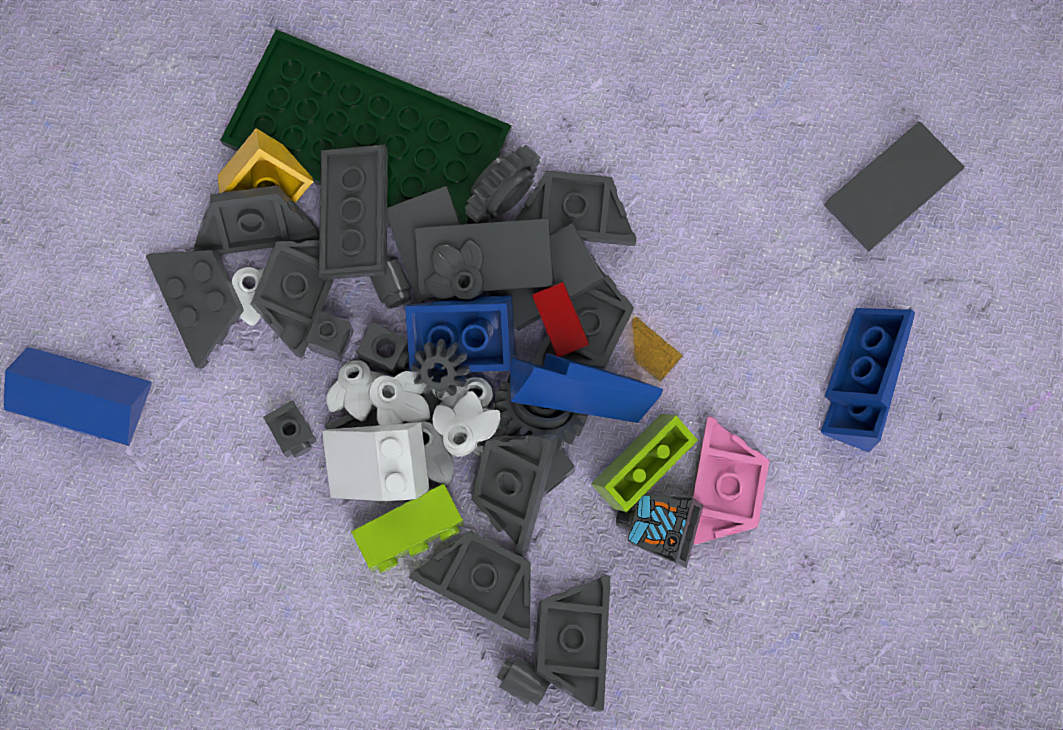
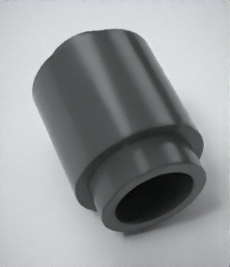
[369,257,411,309]
[496,656,550,705]

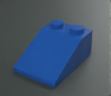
[405,296,516,373]

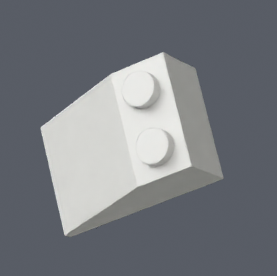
[322,422,429,501]

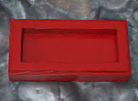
[532,282,590,357]

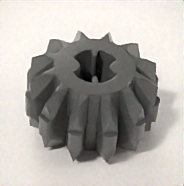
[411,339,470,398]

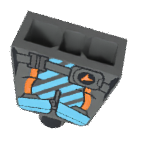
[616,495,704,568]

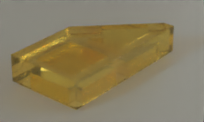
[632,316,683,383]

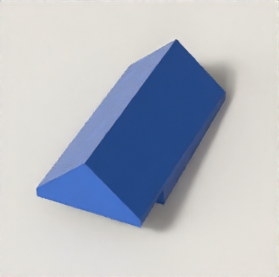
[821,308,915,452]
[4,347,152,446]
[510,353,663,423]

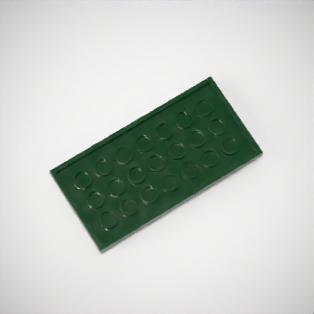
[220,29,512,225]

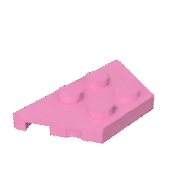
[692,416,769,545]

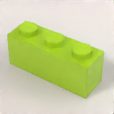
[591,414,698,512]
[351,484,464,574]

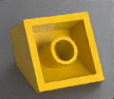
[217,128,314,203]

